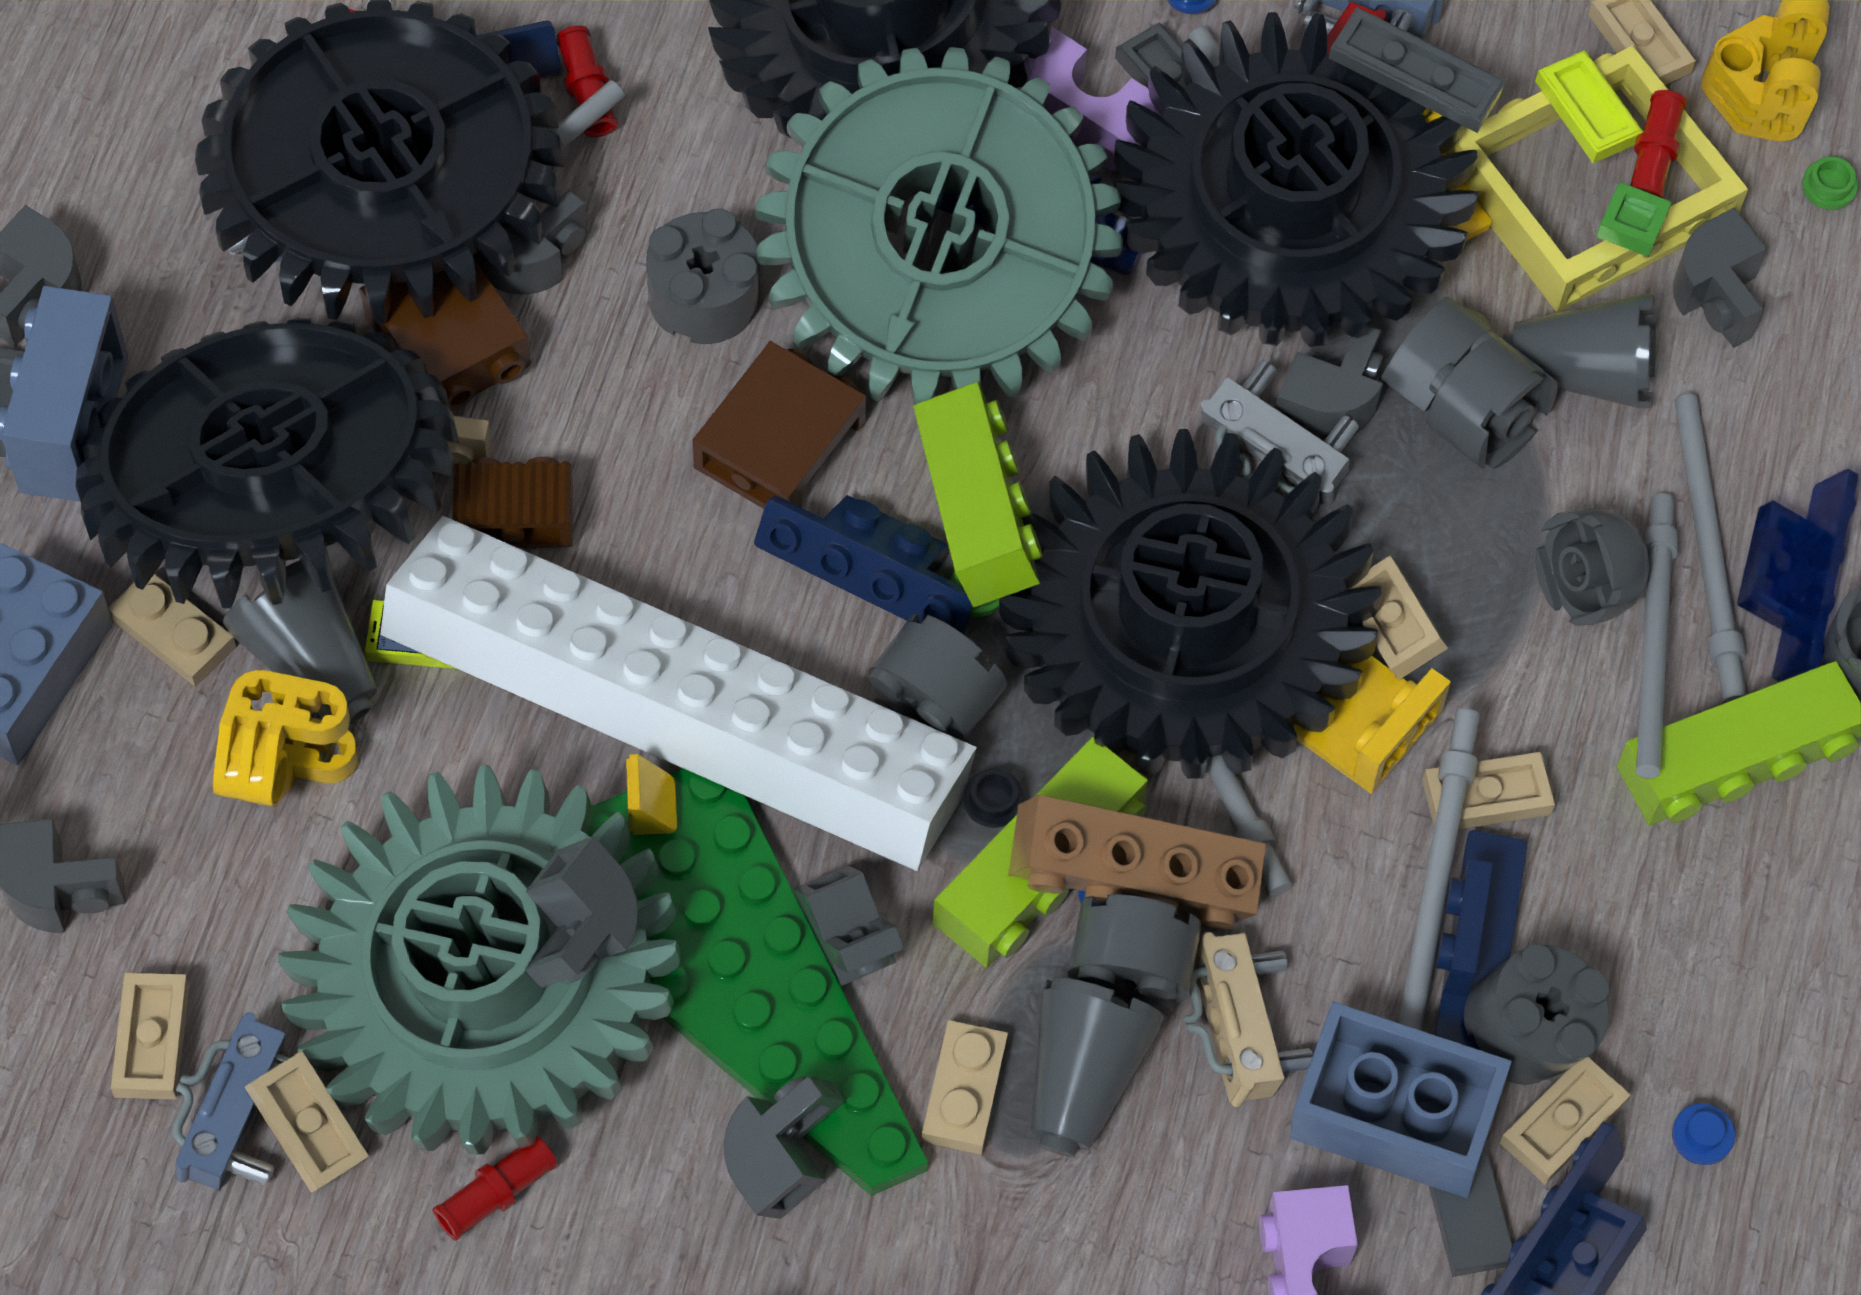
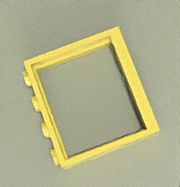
[1448,45,1748,313]

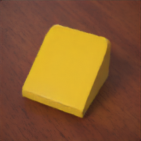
[626,754,677,835]

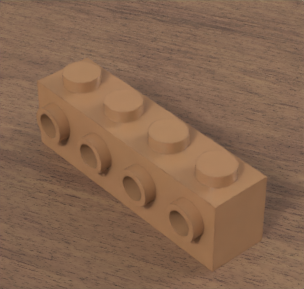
[1008,795,1266,929]

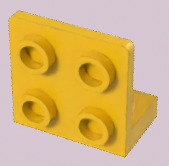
[1293,656,1451,795]

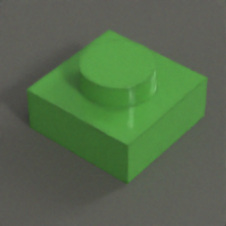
[1596,182,1672,257]

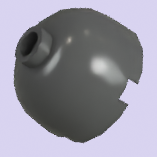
[1535,508,1649,626]

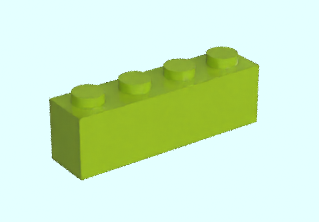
[913,381,1043,608]
[1616,661,1861,826]
[932,737,1148,969]

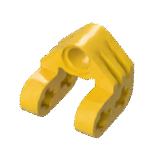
[1700,0,1830,142]
[212,670,358,808]

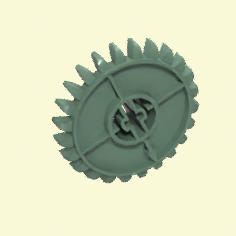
[755,47,1123,405]
[278,765,681,1155]

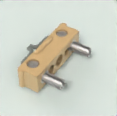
[1184,932,1313,1107]

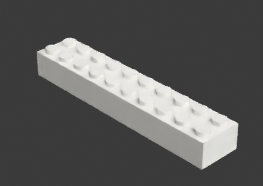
[380,516,977,871]

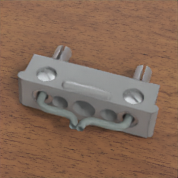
[1200,360,1359,504]

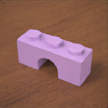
[1017,26,1161,181]
[1259,1185,1358,1295]

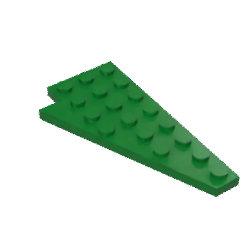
[587,768,928,1196]

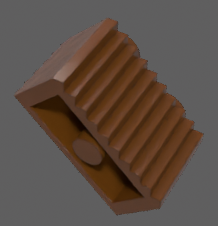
[453,457,573,548]

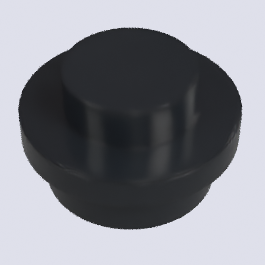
[963,769,1024,828]

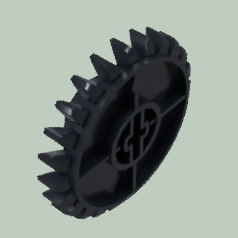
[195,0,564,324]
[708,0,1062,139]
[1114,12,1478,347]
[75,318,459,609]
[999,429,1382,779]

